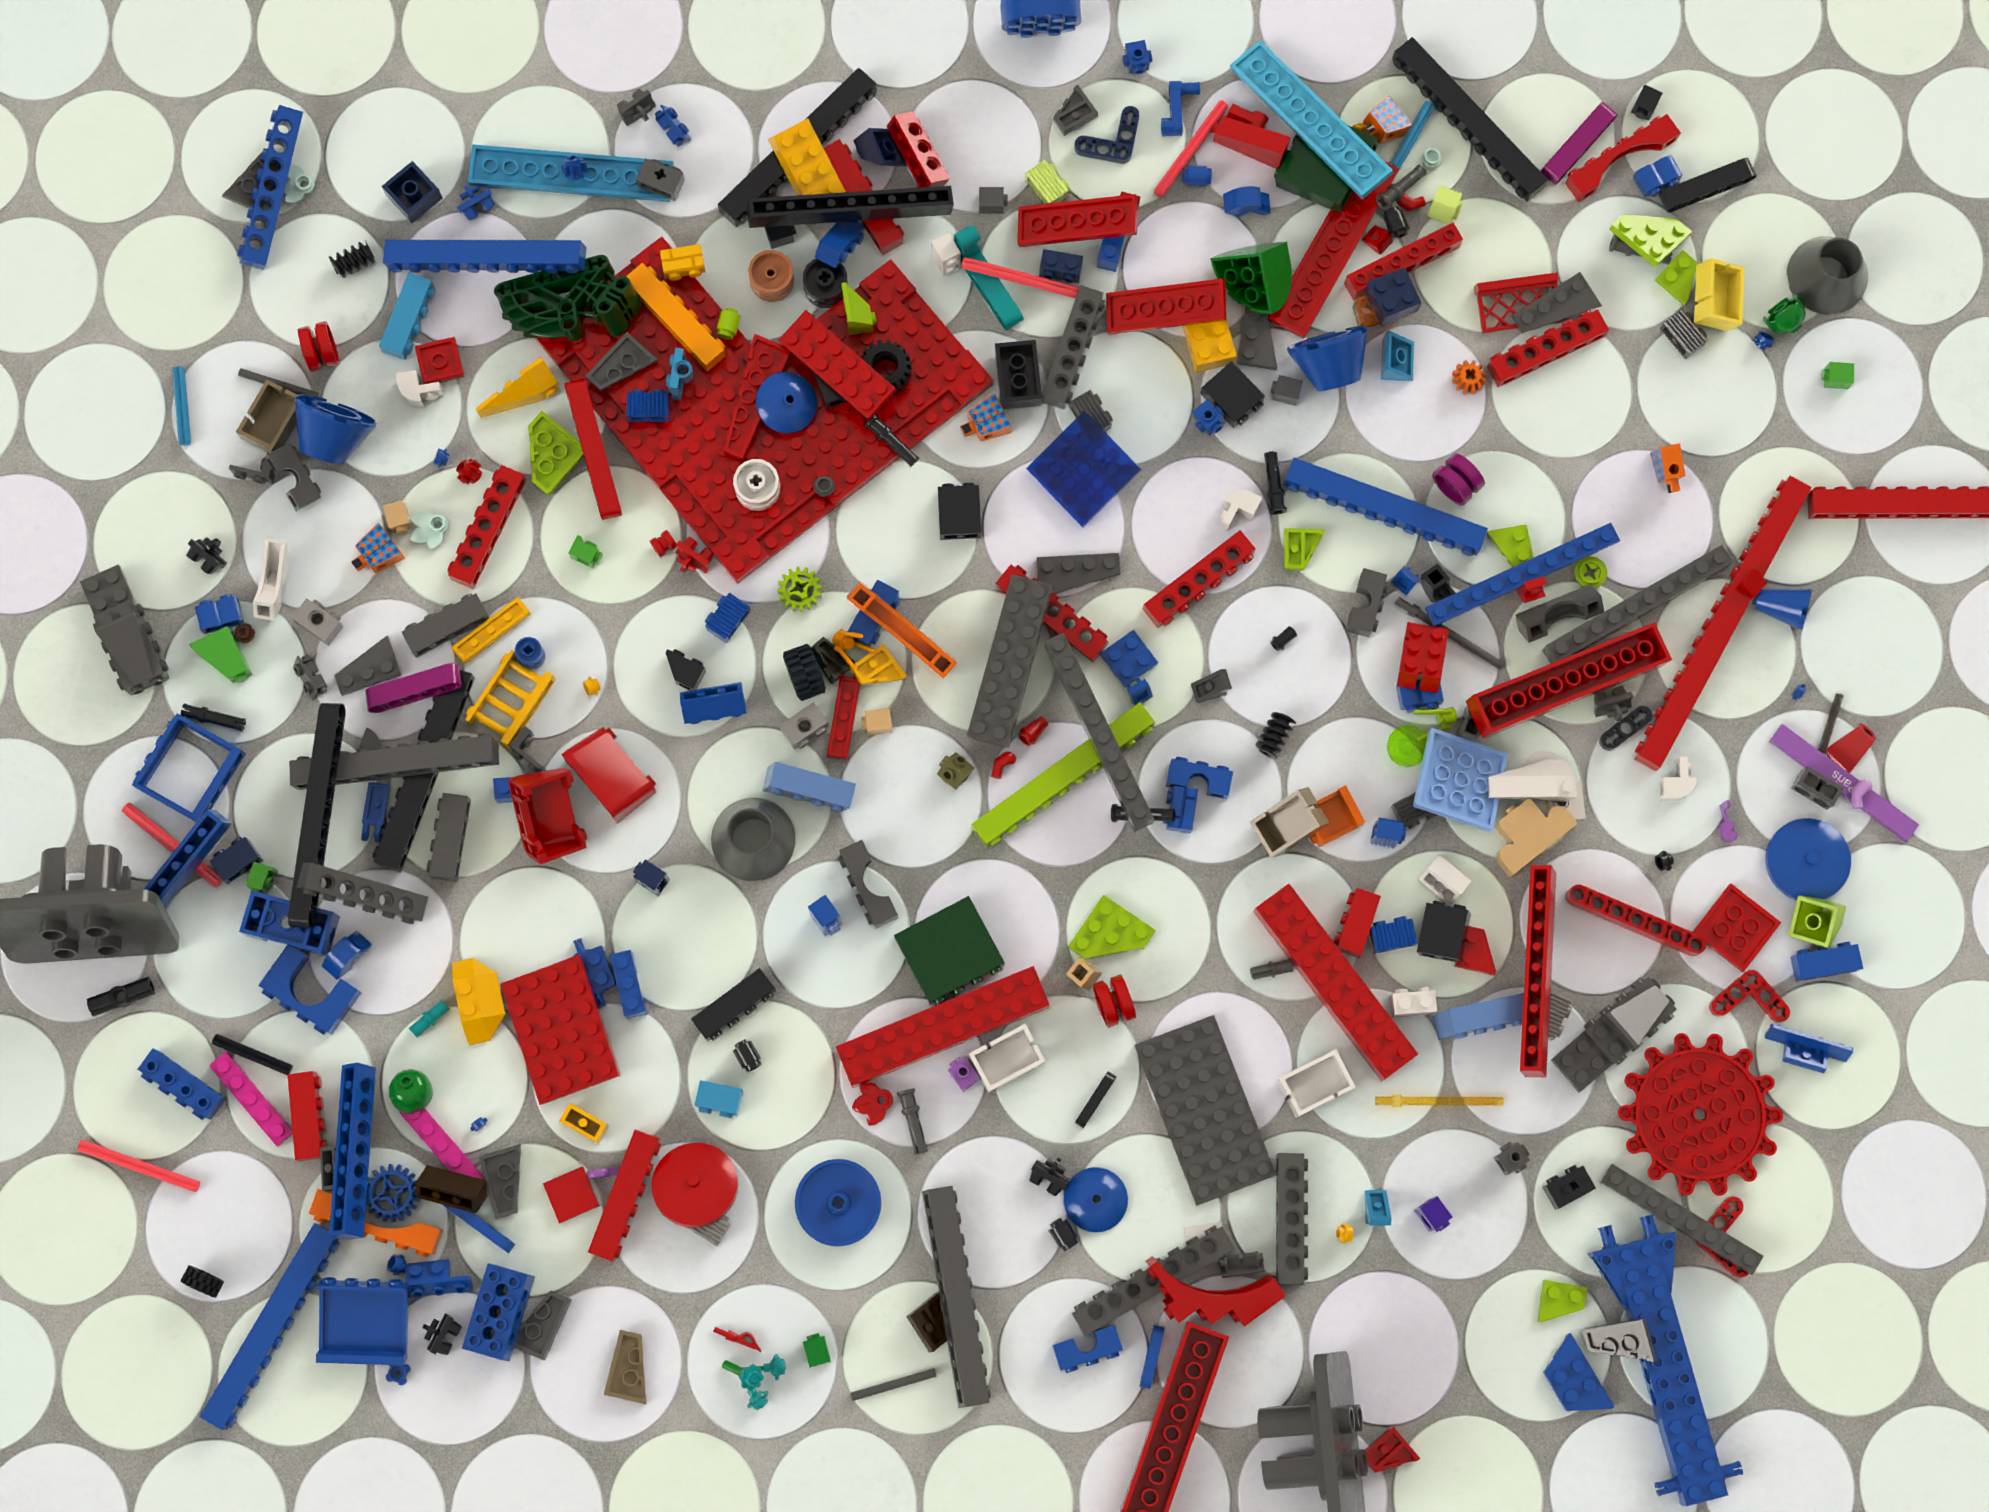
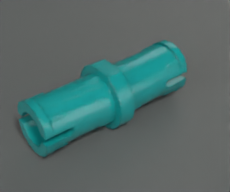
[409,1000,450,1037]

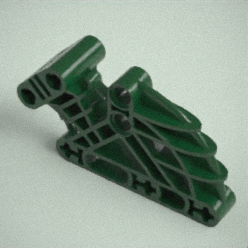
[494,255,643,342]

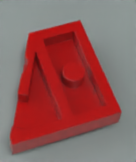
[1454,926,1496,976]
[1365,1425,1421,1473]

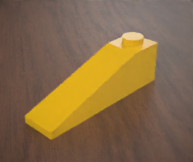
[476,357,560,418]

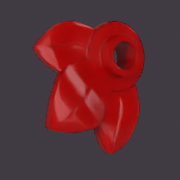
[852,1082,893,1126]

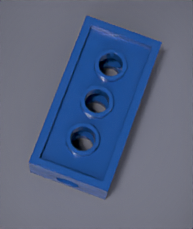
[462,1263,535,1361]

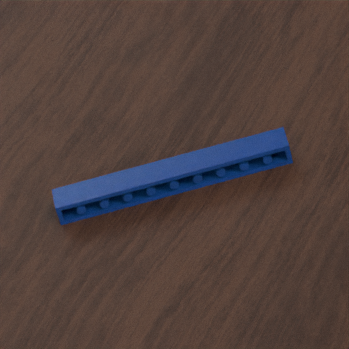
[383,240,587,273]
[1283,457,1488,556]
[199,1223,340,1430]

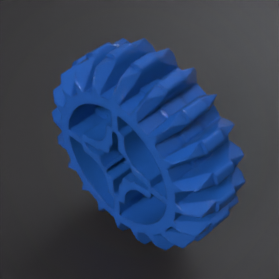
[366,1164,421,1223]

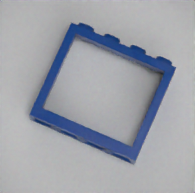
[132,713,246,822]

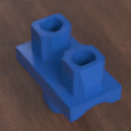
[457,184,495,221]

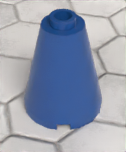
[1752,589,1812,630]

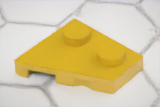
[849,644,907,685]

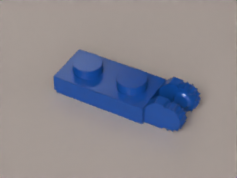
[361,782,391,843]

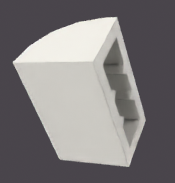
[1418,854,1471,906]

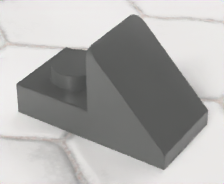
[1191,669,1232,703]

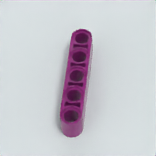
[1541,102,1618,185]
[365,663,462,713]

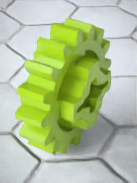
[777,567,823,612]

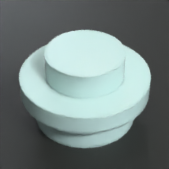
[1421,148,1442,168]

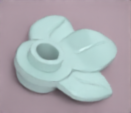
[283,165,315,203]
[410,511,449,550]

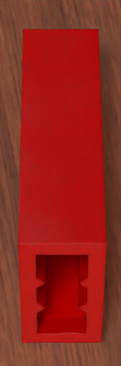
[1211,116,1291,169]

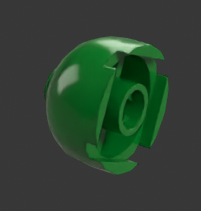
[1763,294,1806,334]
[389,1069,433,1114]

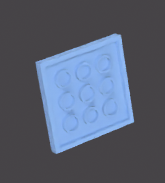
[1413,728,1508,832]

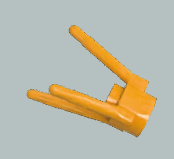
[832,629,875,670]

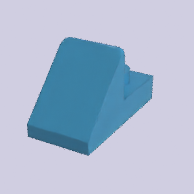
[1364,1190,1392,1226]

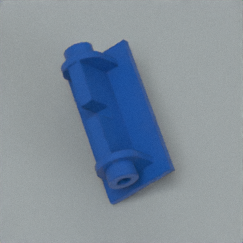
[655,105,691,147]

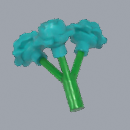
[722,1354,786,1410]

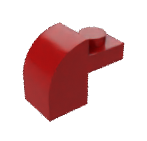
[1516,576,1547,603]

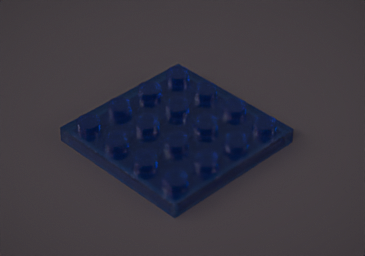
[1026,410,1142,528]

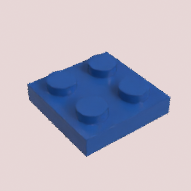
[1100,630,1158,688]

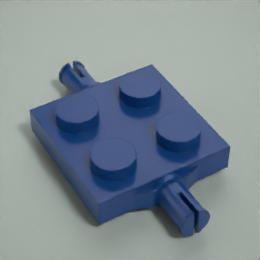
[573,938,617,1008]

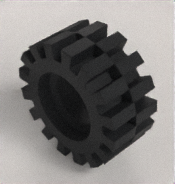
[180,1265,224,1298]

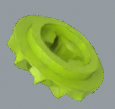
[1573,556,1607,588]

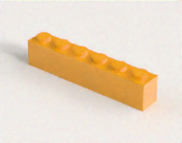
[626,263,726,372]

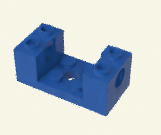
[239,891,340,957]

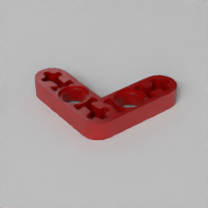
[1709,970,1790,1023]
[1696,1196,1749,1278]

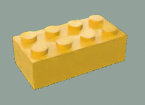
[768,118,846,195]
[1182,321,1237,373]

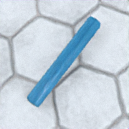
[1390,101,1435,170]
[172,366,191,446]

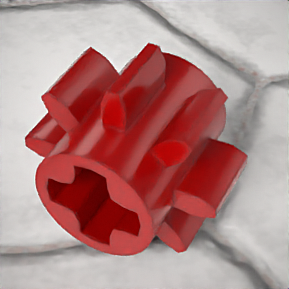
[456,458,482,485]

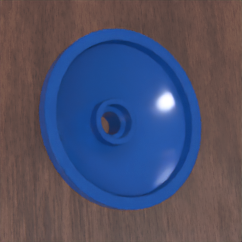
[756,372,817,434]
[1064,1167,1128,1232]

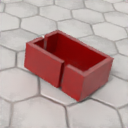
[1396,622,1449,693]

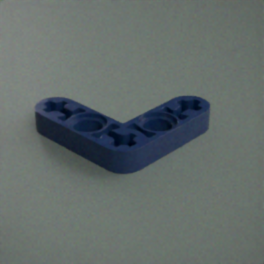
[1074,106,1139,164]

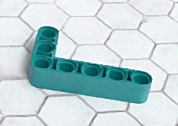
[954,224,1024,331]

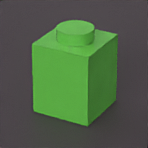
[1821,362,1854,389]

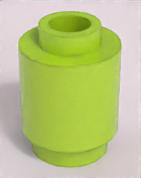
[716,308,741,340]

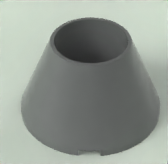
[1787,236,1868,315]
[711,798,795,881]

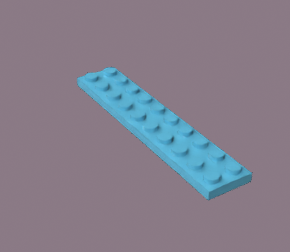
[1230,40,1393,199]

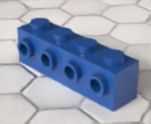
[137,1048,227,1120]

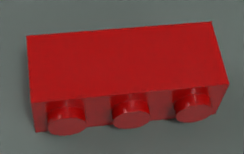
[1334,888,1381,958]

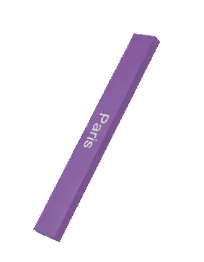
[1769,724,1919,842]

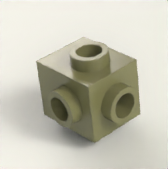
[937,752,974,790]

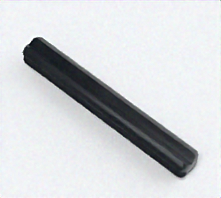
[212,1034,293,1075]

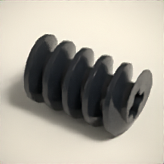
[328,240,375,278]
[1255,712,1296,760]

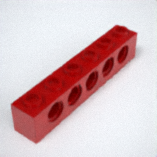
[1344,222,1463,301]
[1487,309,1609,388]
[447,465,526,590]
[1142,530,1256,628]
[995,564,1109,662]

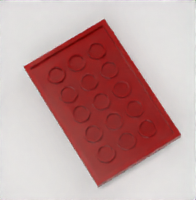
[500,955,621,1105]

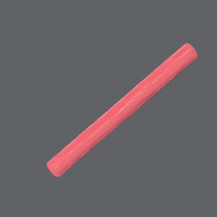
[1154,100,1228,198]
[961,257,1079,298]
[122,803,223,888]
[77,1140,200,1192]

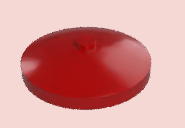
[651,1143,738,1228]

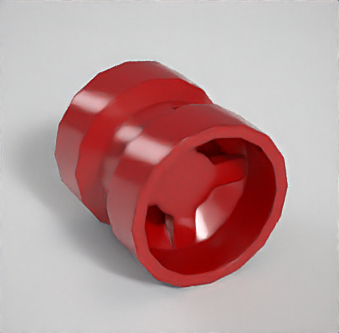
[649,530,677,558]

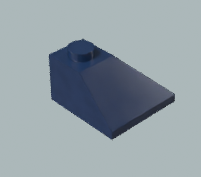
[853,128,907,166]

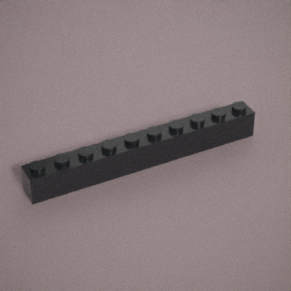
[1392,37,1548,202]
[717,68,877,227]
[747,186,954,228]
[373,670,475,873]

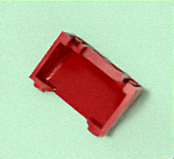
[561,727,657,824]
[508,768,587,865]

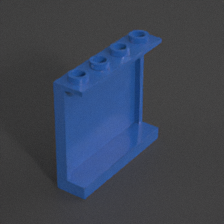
[316,1277,408,1365]

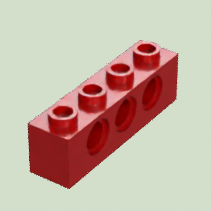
[886,111,950,188]

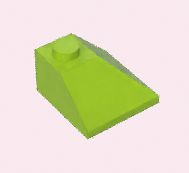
[841,282,877,335]
[1788,895,1847,948]

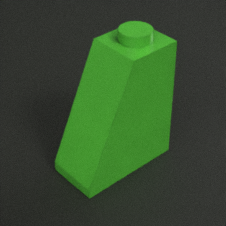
[189,626,252,683]

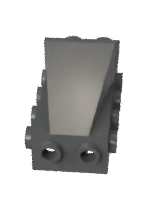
[80,564,170,695]
[1551,977,1677,1093]

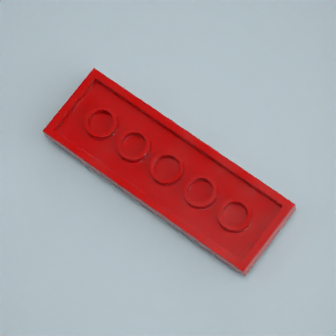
[1017,194,1138,247]
[1106,278,1227,335]
[778,310,896,420]

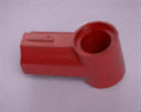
[1226,104,1269,129]

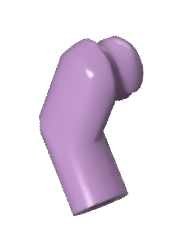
[1850,780,1872,809]

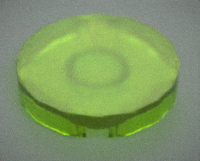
[1386,725,1427,767]

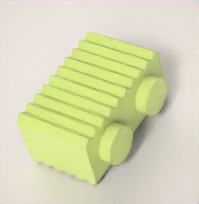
[1025,160,1069,204]
[1427,185,1464,224]

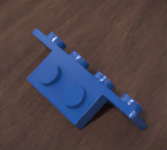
[1764,1024,1853,1074]
[405,1259,473,1298]

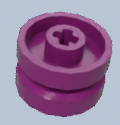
[1432,453,1485,506]

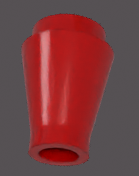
[1018,716,1048,746]

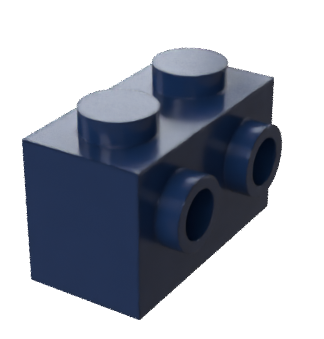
[1039,249,1083,283]

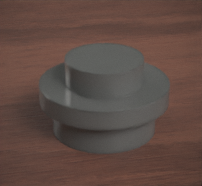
[814,476,835,497]

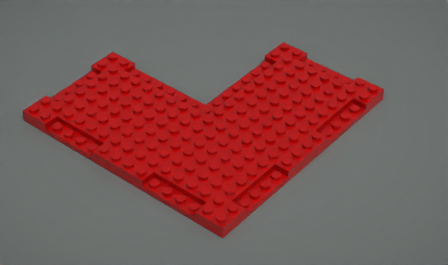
[535,236,994,584]

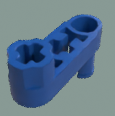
[1161,81,1200,137]

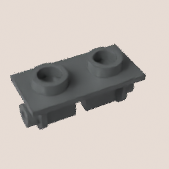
[293,655,327,700]
[1219,1251,1265,1278]

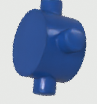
[1792,684,1806,700]
[470,1117,487,1132]

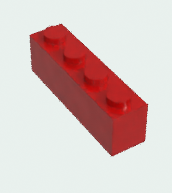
[287,1071,328,1161]

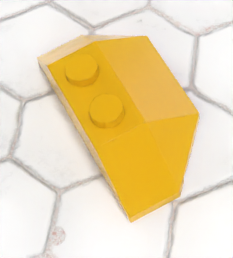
[452,958,506,1046]

